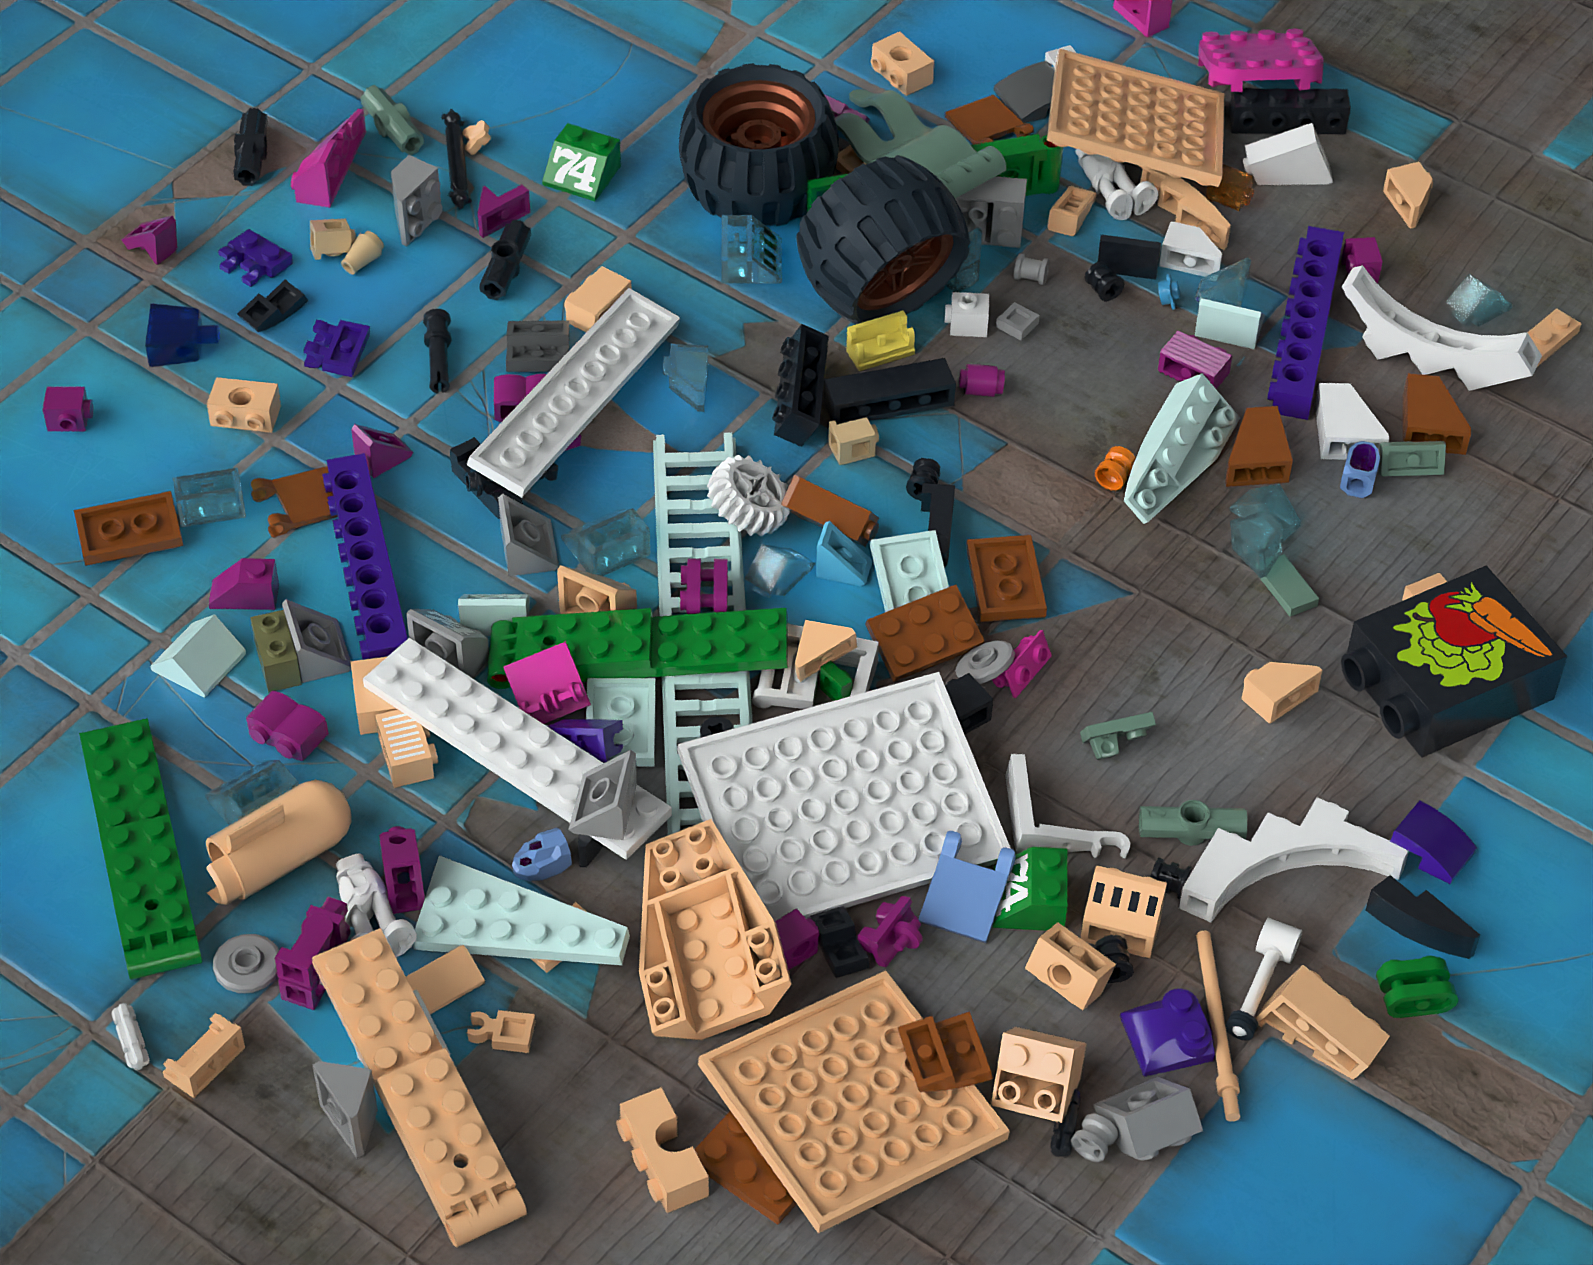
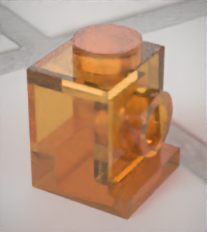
[1206,164,1254,211]

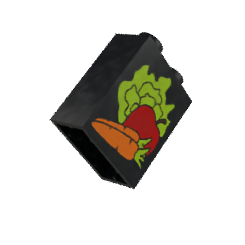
[1341,565,1567,758]

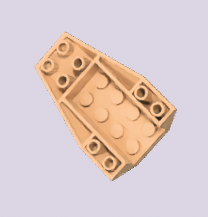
[639,819,792,1040]

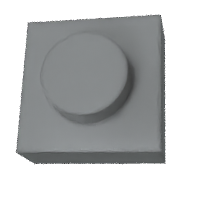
[996,302,1039,340]

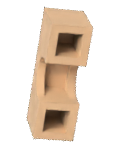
[616,1088,709,1213]

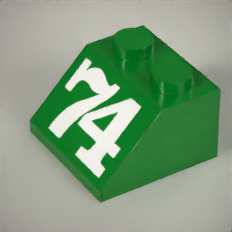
[542,123,621,202]
[993,847,1068,931]

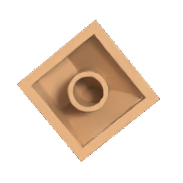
[557,565,637,614]

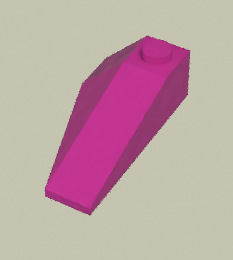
[291,109,366,208]

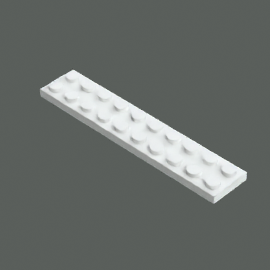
[467,288,680,498]
[363,638,672,860]

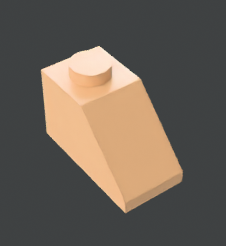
[1383,162,1433,229]
[1242,662,1323,724]

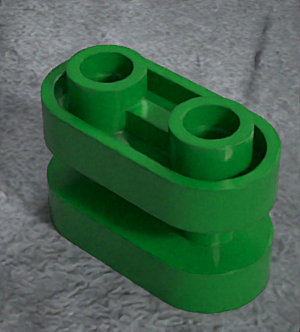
[1376,955,1459,1018]

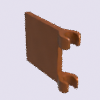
[945,94,1034,145]
[251,466,337,537]

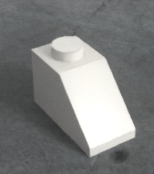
[1159,221,1222,280]

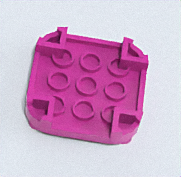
[1198,29,1324,92]

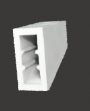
[1243,123,1333,185]
[1315,383,1389,460]

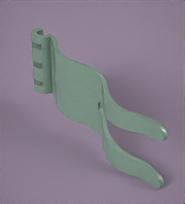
[835,89,1006,199]

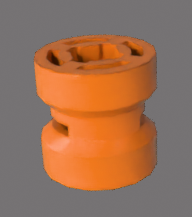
[1095,446,1136,491]

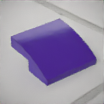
[1390,800,1477,884]

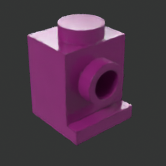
[1341,237,1383,284]

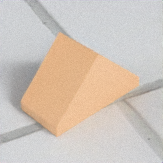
[795,620,857,682]

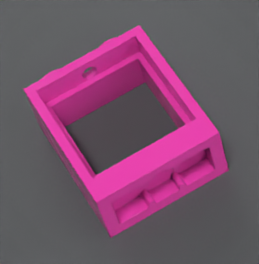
[1113,0,1172,37]

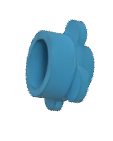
[1158,273,1180,310]

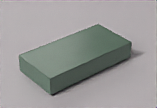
[1255,554,1319,617]

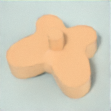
[462,120,491,155]

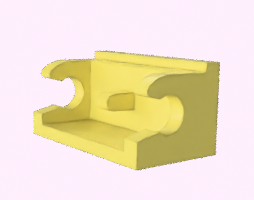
[846,311,915,371]

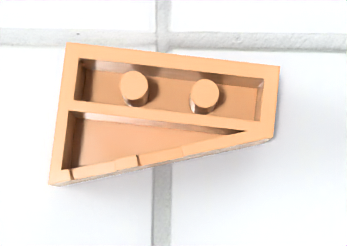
[1255,965,1390,1079]

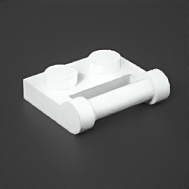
[752,646,820,709]

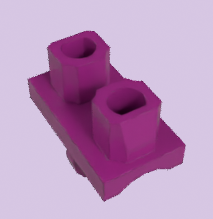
[858,896,923,967]

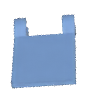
[918,831,1016,943]

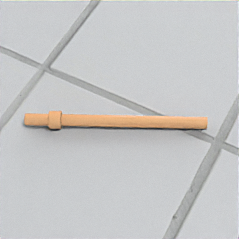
[1196,931,1240,1122]

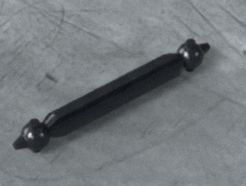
[441,109,472,209]

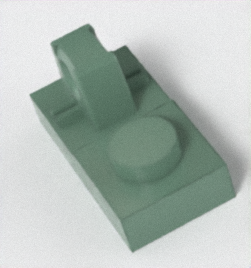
[1378,441,1446,476]
[1080,712,1156,760]

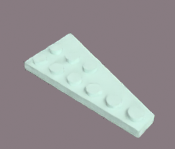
[413,856,630,965]

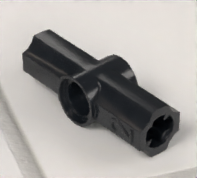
[233,108,268,186]
[480,220,531,300]

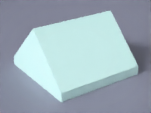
[1195,298,1265,349]
[458,594,530,636]
[150,614,246,698]

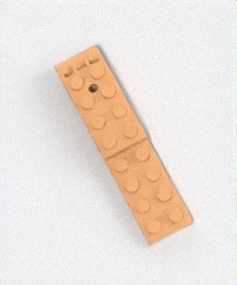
[312,928,527,1248]

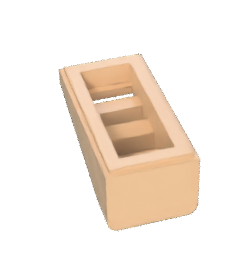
[1048,186,1097,236]

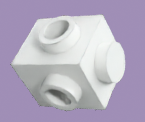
[945,292,989,337]

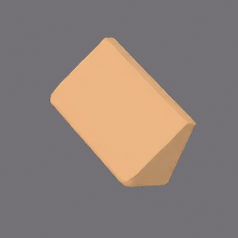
[406,945,485,1014]

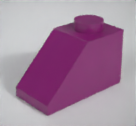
[208,558,279,610]

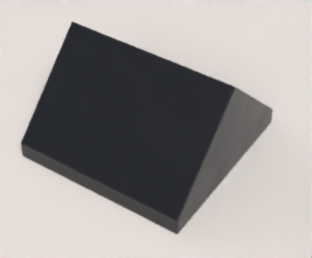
[1098,235,1161,280]

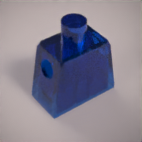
[145,304,220,367]

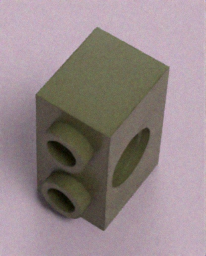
[250,610,302,693]

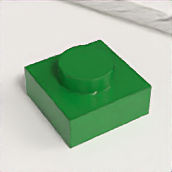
[820,661,853,701]

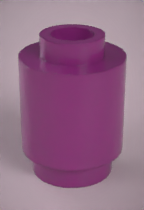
[959,363,1005,397]

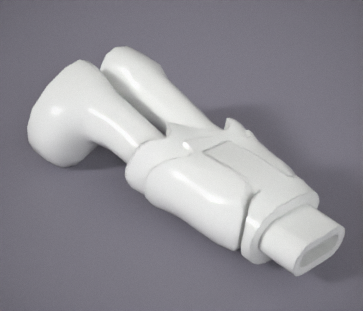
[1075,149,1158,220]
[336,853,417,957]

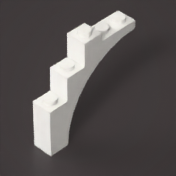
[1342,265,1542,391]
[1179,797,1409,923]

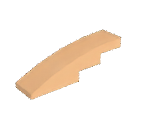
[1141,169,1231,250]

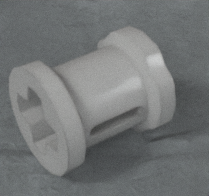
[1014,253,1050,285]

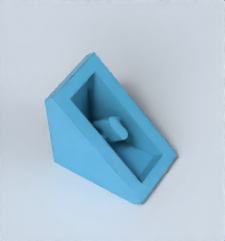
[816,521,873,586]

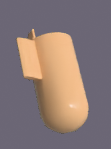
[206,779,352,905]

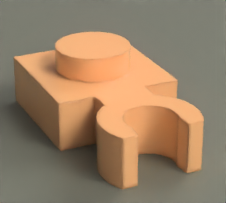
[467,1010,535,1053]

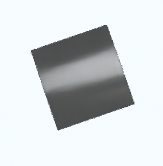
[993,60,1055,123]
[506,320,569,372]

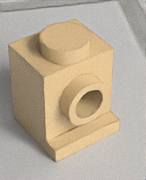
[310,219,356,260]
[828,417,879,465]

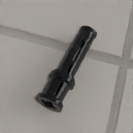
[423,308,452,393]

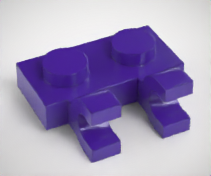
[218,229,293,287]
[304,319,370,377]

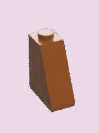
[1403,373,1471,455]
[1225,406,1293,487]
[781,475,879,547]

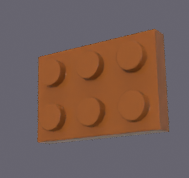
[74,491,183,566]
[966,535,1047,622]
[865,584,985,682]
[694,1111,797,1225]

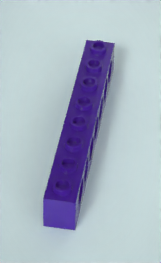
[1267,226,1344,420]
[322,453,408,660]

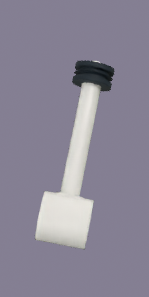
[1225,918,1302,1040]

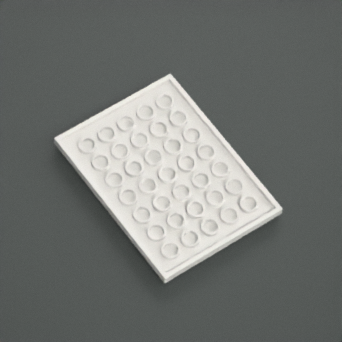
[677,672,1011,921]

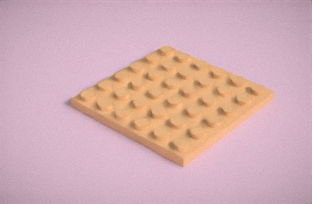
[1047,48,1224,187]
[698,970,1010,1234]

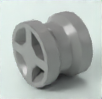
[1071,1114,1119,1162]

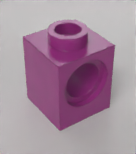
[775,908,819,971]

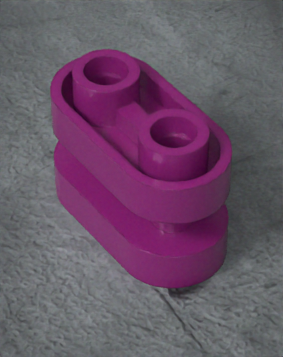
[680,558,728,614]

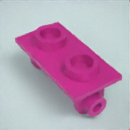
[992,630,1052,698]

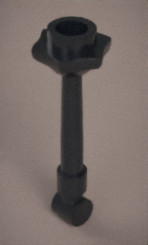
[465,463,559,497]

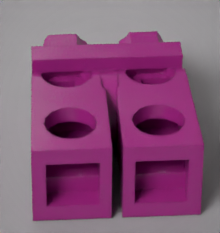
[275,897,351,1010]

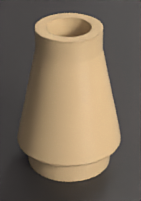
[341,231,384,275]

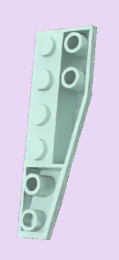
[1124,373,1240,524]

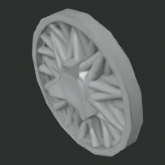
[955,640,1015,684]
[213,934,279,993]

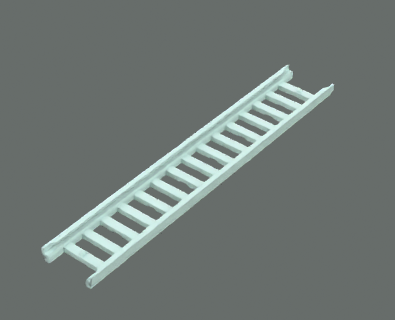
[653,432,752,835]

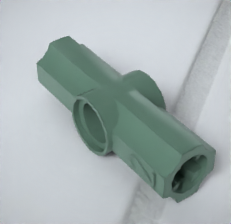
[361,85,424,155]
[1139,800,1248,846]

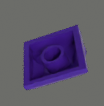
[1120,989,1215,1077]

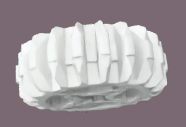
[707,455,790,537]

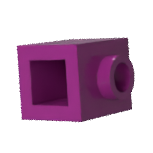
[42,387,93,432]

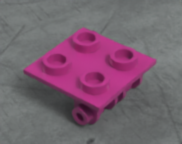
[503,641,591,724]

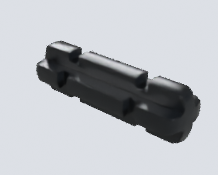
[1050,1089,1081,1157]

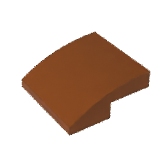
[897,1011,993,1092]

